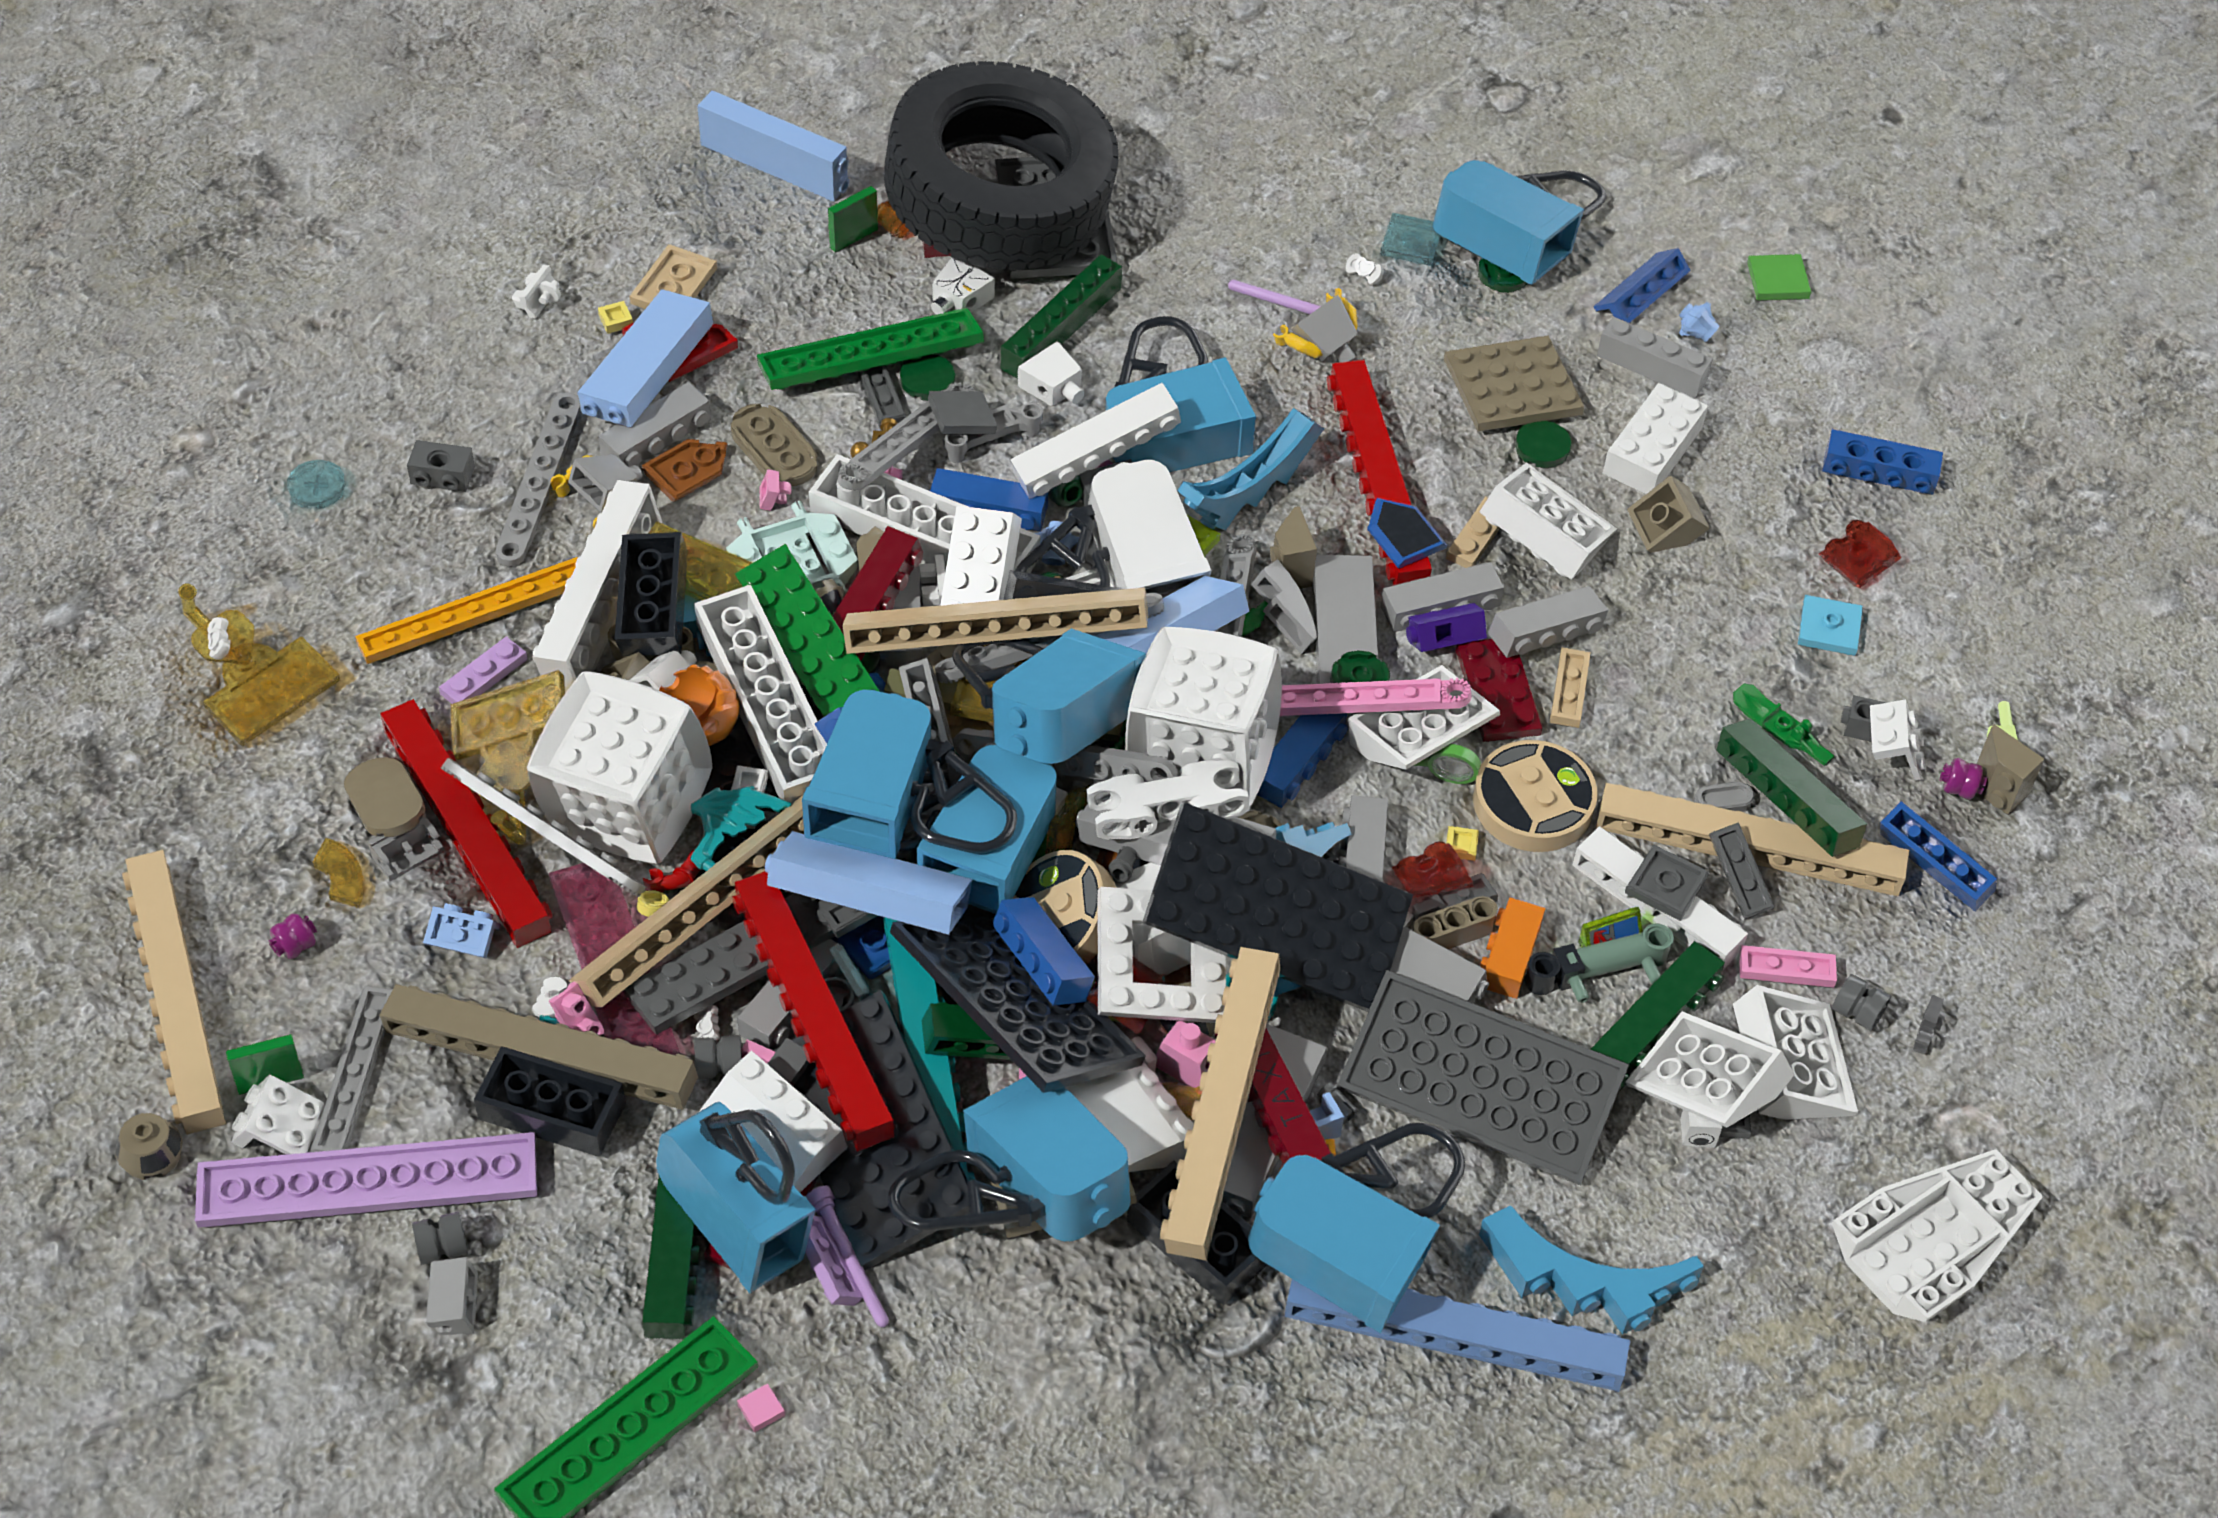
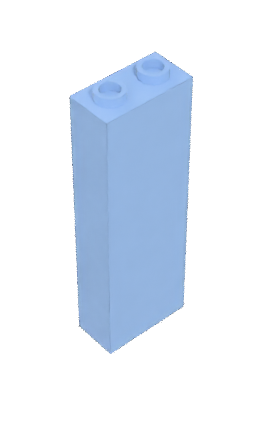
[697,90,849,201]
[577,289,713,427]
[1094,576,1249,653]
[765,831,972,934]

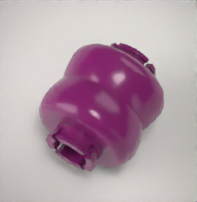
[1939,758,1987,800]
[268,913,317,960]

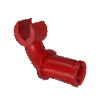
[642,850,701,893]

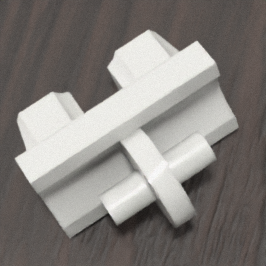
[512,265,561,318]
[919,554,945,606]

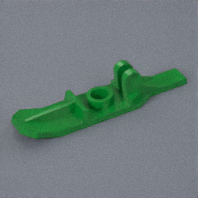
[1733,683,1835,766]

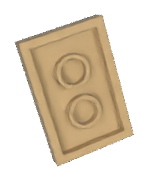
[629,244,717,309]

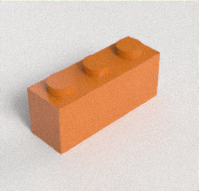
[1480,897,1545,999]

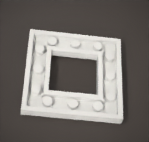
[1098,887,1226,1023]

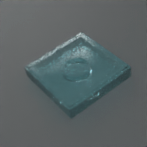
[1380,213,1441,266]
[829,943,874,1001]

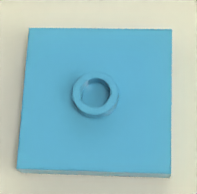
[1797,595,1863,656]

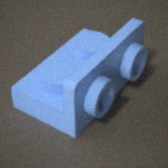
[423,903,501,958]

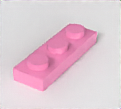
[1739,945,1837,988]

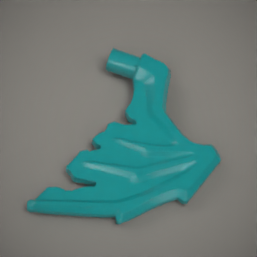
[690,786,792,871]

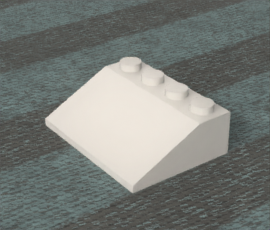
[1479,463,1617,580]
[1348,665,1500,770]
[1733,985,1858,1120]
[1626,1011,1794,1128]
[699,1050,847,1192]
[1065,1062,1194,1172]

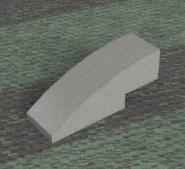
[1251,559,1317,654]

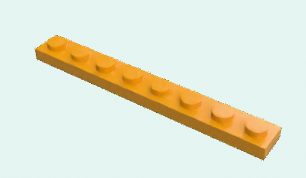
[355,557,578,664]

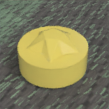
[637,891,669,917]

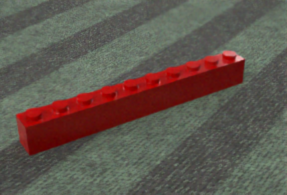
[1327,360,1432,586]
[380,699,553,948]
[732,871,894,1151]

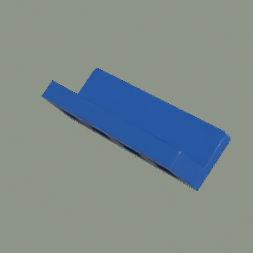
[1593,248,1691,323]

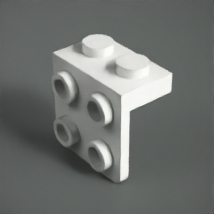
[1870,700,1926,781]
[231,1075,325,1155]

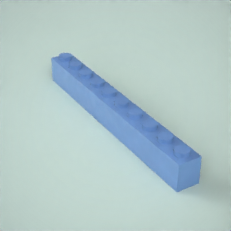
[1285,1279,1630,1392]

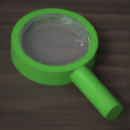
[1415,744,1481,784]

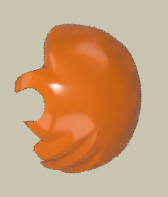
[659,664,739,746]

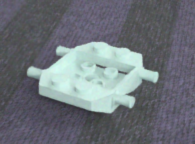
[726,501,858,595]

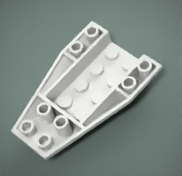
[1832,1149,2043,1322]

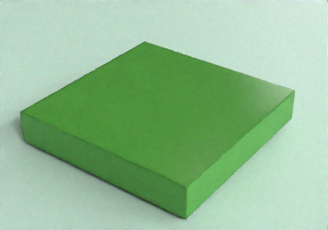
[1747,254,1811,300]

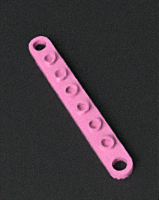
[1280,678,1472,716]

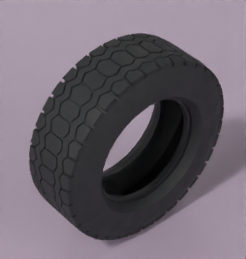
[884,61,1119,270]

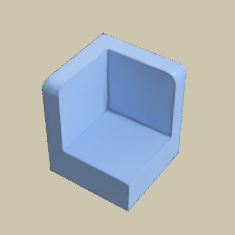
[1310,1092,1344,1139]

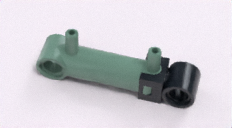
[1524,923,1674,1003]

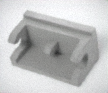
[368,814,444,881]
[426,1257,478,1335]

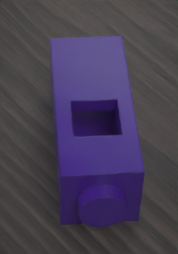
[1406,603,1487,652]

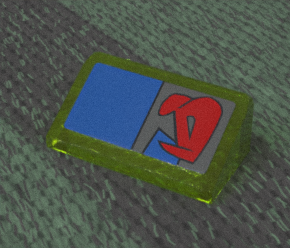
[1578,907,1643,947]

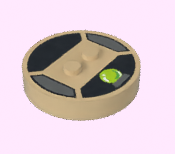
[1473,740,1597,852]
[1013,850,1116,964]

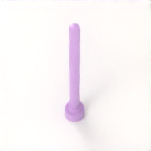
[1228,280,1321,314]
[806,1186,889,1327]

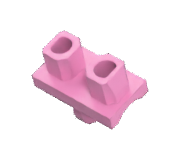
[549,982,605,1036]

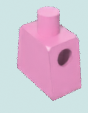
[1156,1021,1216,1094]

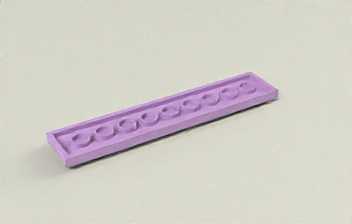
[195,1132,537,1228]

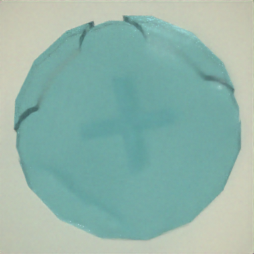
[287,460,346,509]

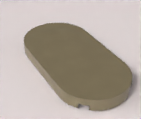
[731,404,817,486]
[344,757,426,837]

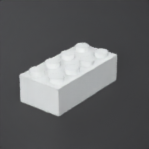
[1603,383,1708,494]
[940,506,1022,605]

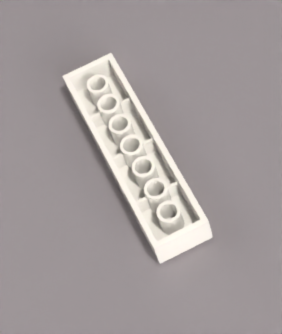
[809,454,1040,573]
[533,480,662,697]
[694,585,827,809]

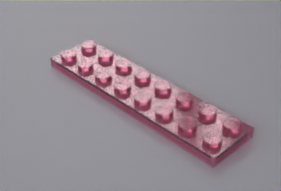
[548,863,680,1055]

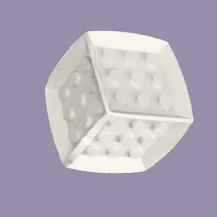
[1125,627,1282,808]
[527,671,712,864]

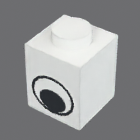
[1680,1109,1722,1148]

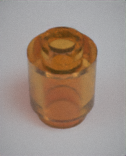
[877,200,911,238]

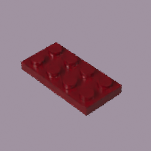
[1456,639,1542,742]

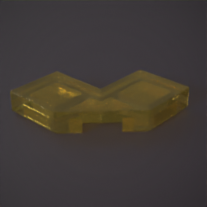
[1045,785,1090,854]

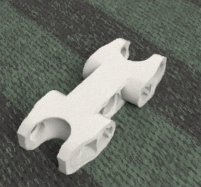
[1087,760,1249,840]

